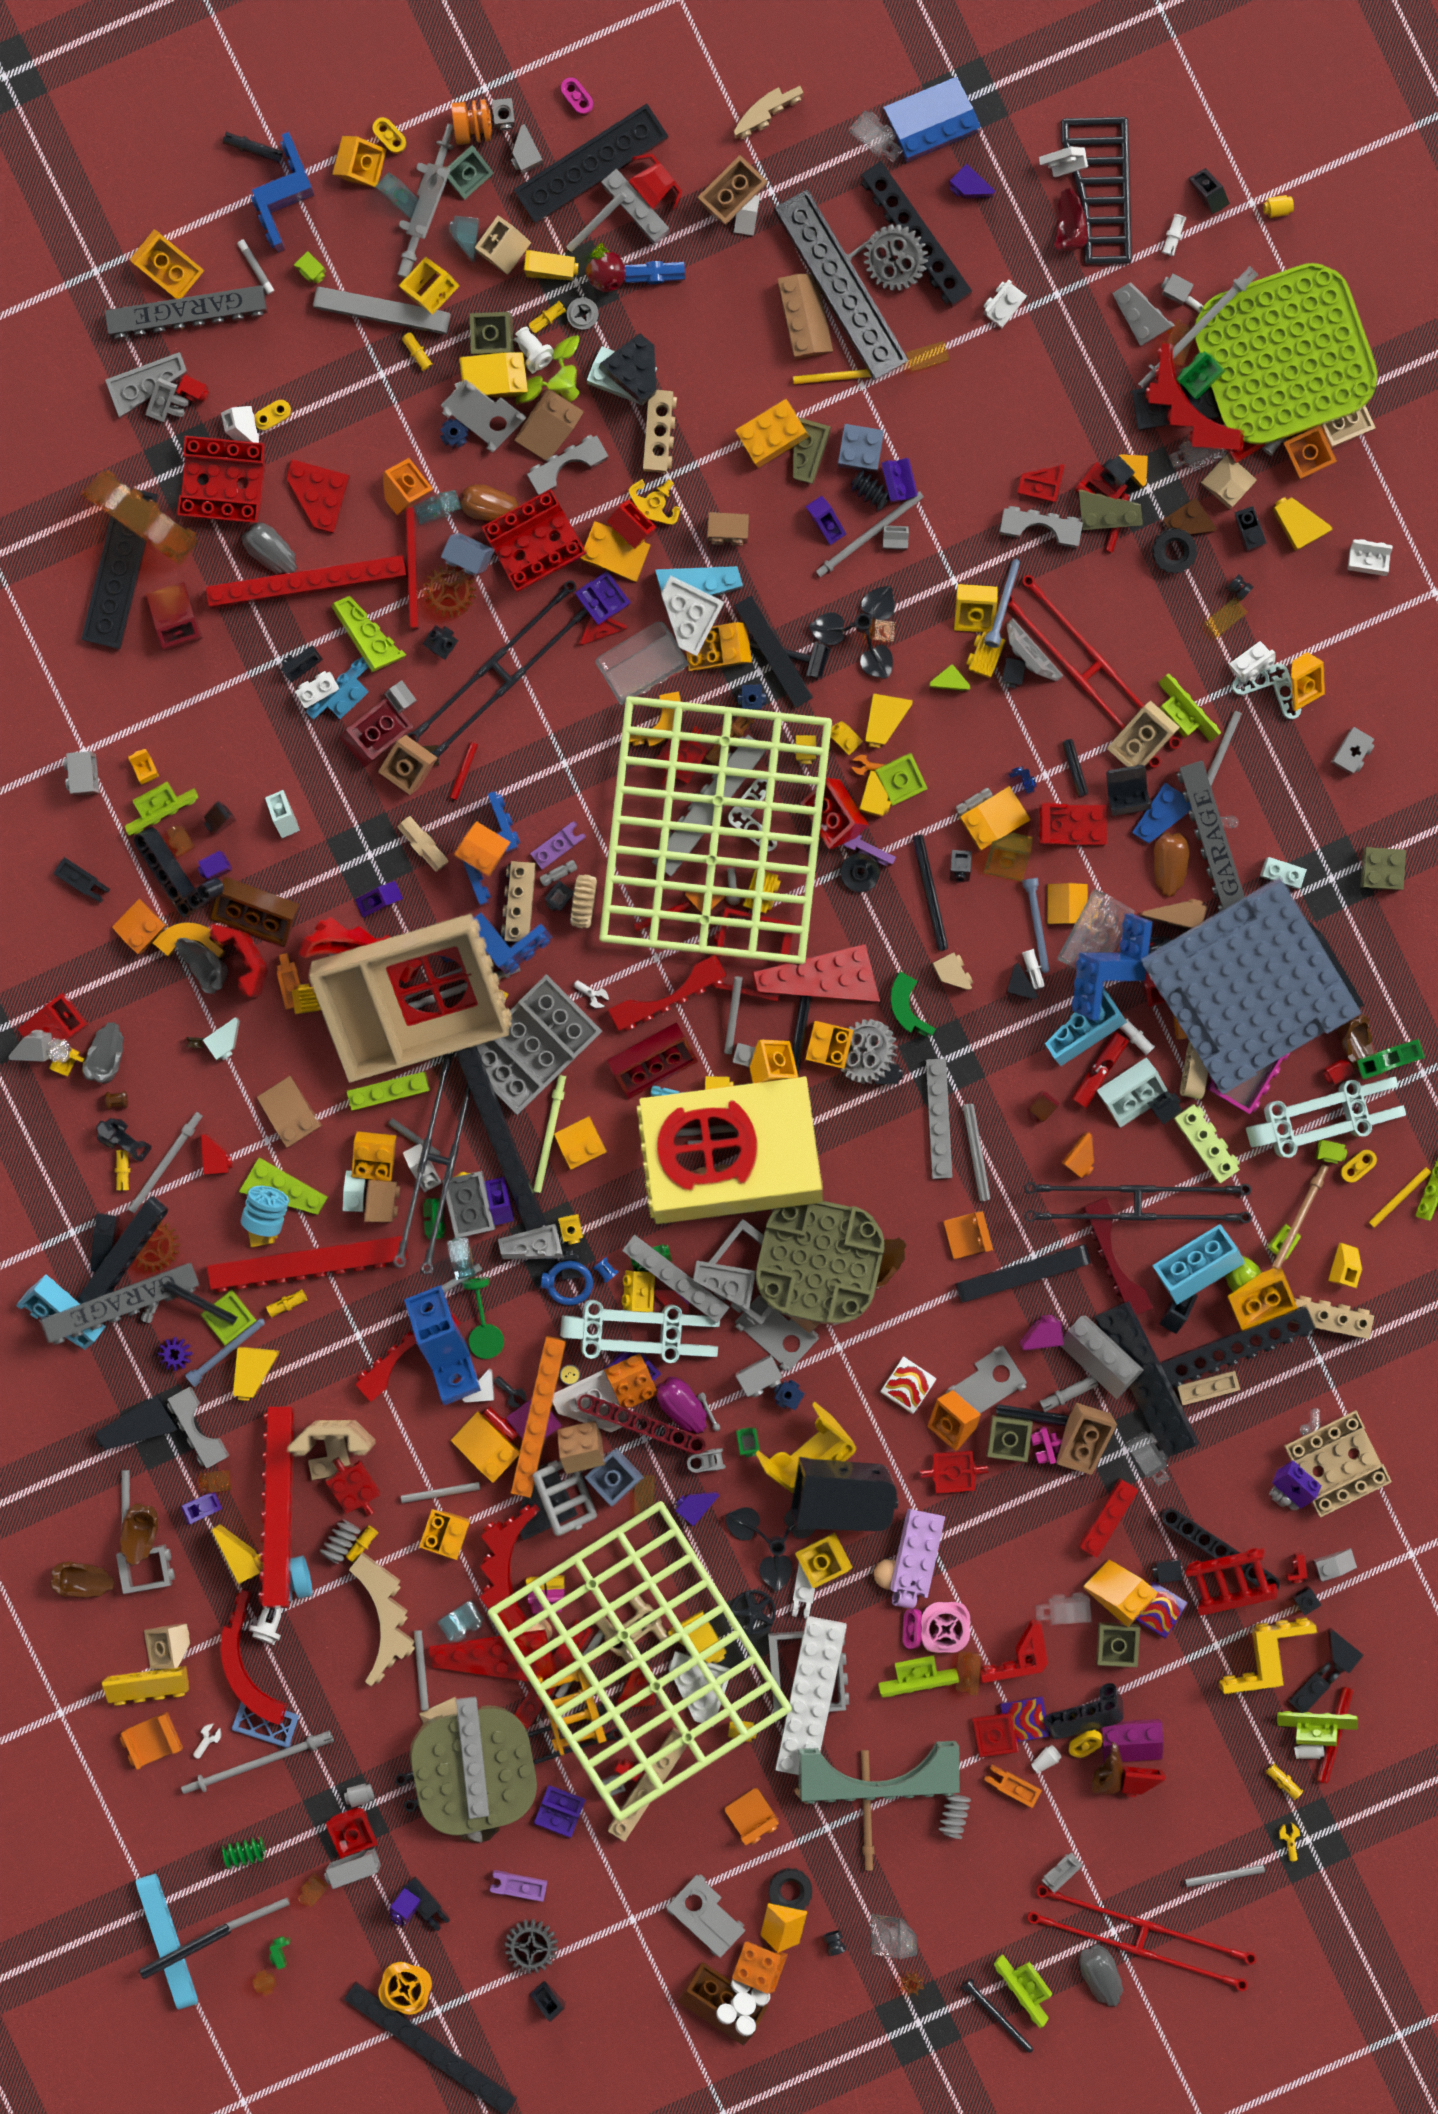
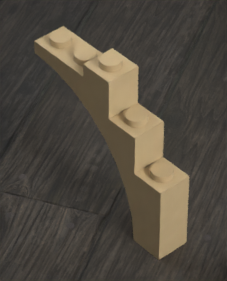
[349,1552,415,1686]

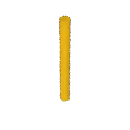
[793,369,871,384]
[1369,1167,1431,1228]

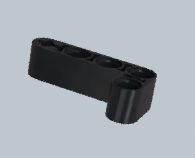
[1044,1683,1124,1739]

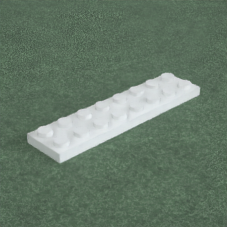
[776,1616,847,1775]

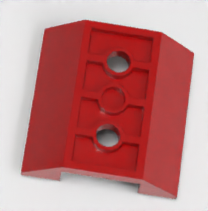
[177,436,265,523]
[481,489,587,592]
[209,924,268,997]

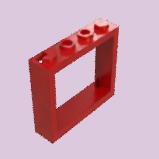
[708,908,795,1001]

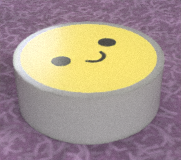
[560,1364,580,1385]

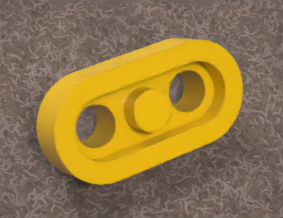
[373,117,407,154]
[254,400,291,431]
[1341,1150,1377,1182]
[1069,1730,1103,1758]

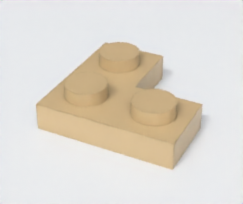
[308,1435,350,1480]

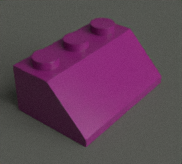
[1019,1314,1063,1350]
[1101,1719,1163,1763]

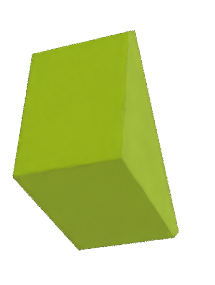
[929,664,970,691]
[1266,1224,1301,1261]

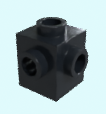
[422,625,459,660]

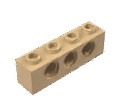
[643,390,677,473]

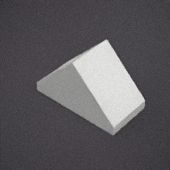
[734,195,760,236]
[462,1368,494,1402]

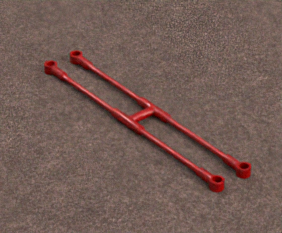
[1007,575,1181,768]
[1028,1884,1257,1991]

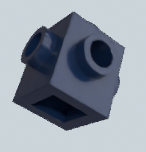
[440,419,469,449]
[738,685,766,710]
[773,1379,805,1410]

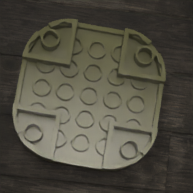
[756,1201,884,1325]
[410,1705,537,1835]

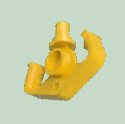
[629,479,681,525]

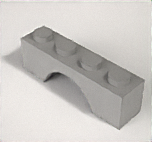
[602,169,670,246]
[527,435,609,495]
[999,506,1083,548]
[167,1386,229,1469]

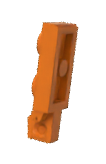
[277,953,301,1010]

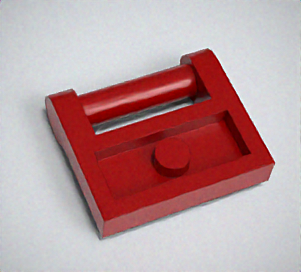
[1075,462,1128,499]

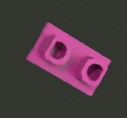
[1030,1427,1063,1464]

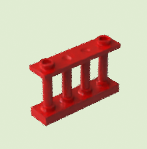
[1185,1548,1278,1616]

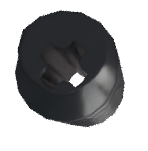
[850,469,890,512]

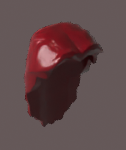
[1054,188,1088,252]

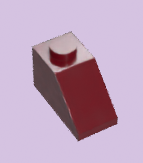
[1027,1091,1060,1123]

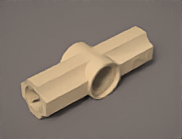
[397,816,449,872]

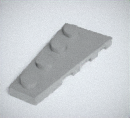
[105,352,187,418]

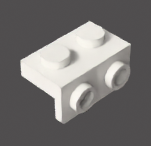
[1348,539,1393,576]
[295,671,339,708]

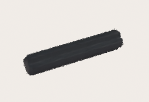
[1062,739,1089,797]

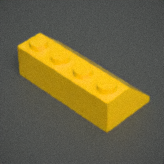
[102,1666,189,1705]

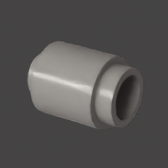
[344,1783,375,1807]

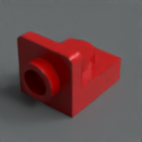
[1285,1552,1307,1583]

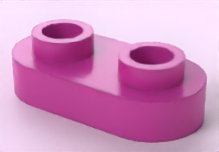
[561,78,593,115]
[903,1609,922,1649]

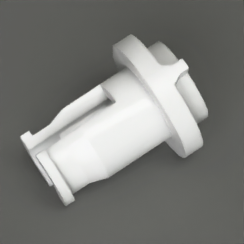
[513,327,554,374]
[249,1608,282,1645]

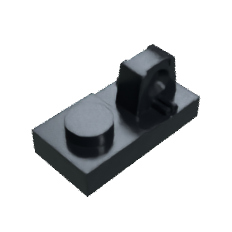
[281,645,323,683]

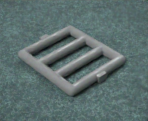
[533,1460,597,1536]

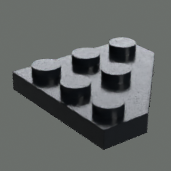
[599,333,657,405]
[517,1460,578,1540]

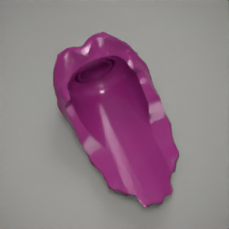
[656,1376,707,1434]

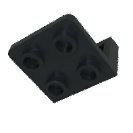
[1106,765,1152,816]

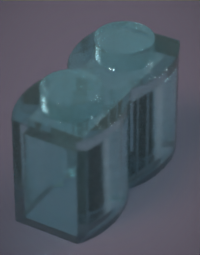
[437,1599,484,1642]

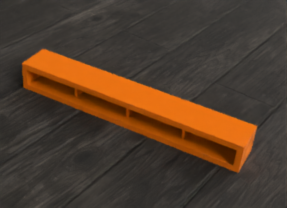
[511,1336,567,1498]

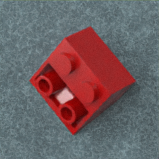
[607,499,657,549]

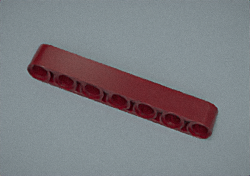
[575,1393,706,1454]

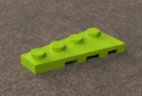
[331,596,406,672]

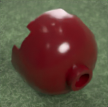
[585,252,626,292]

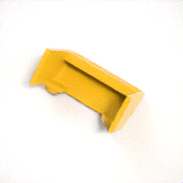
[756,1402,856,1493]

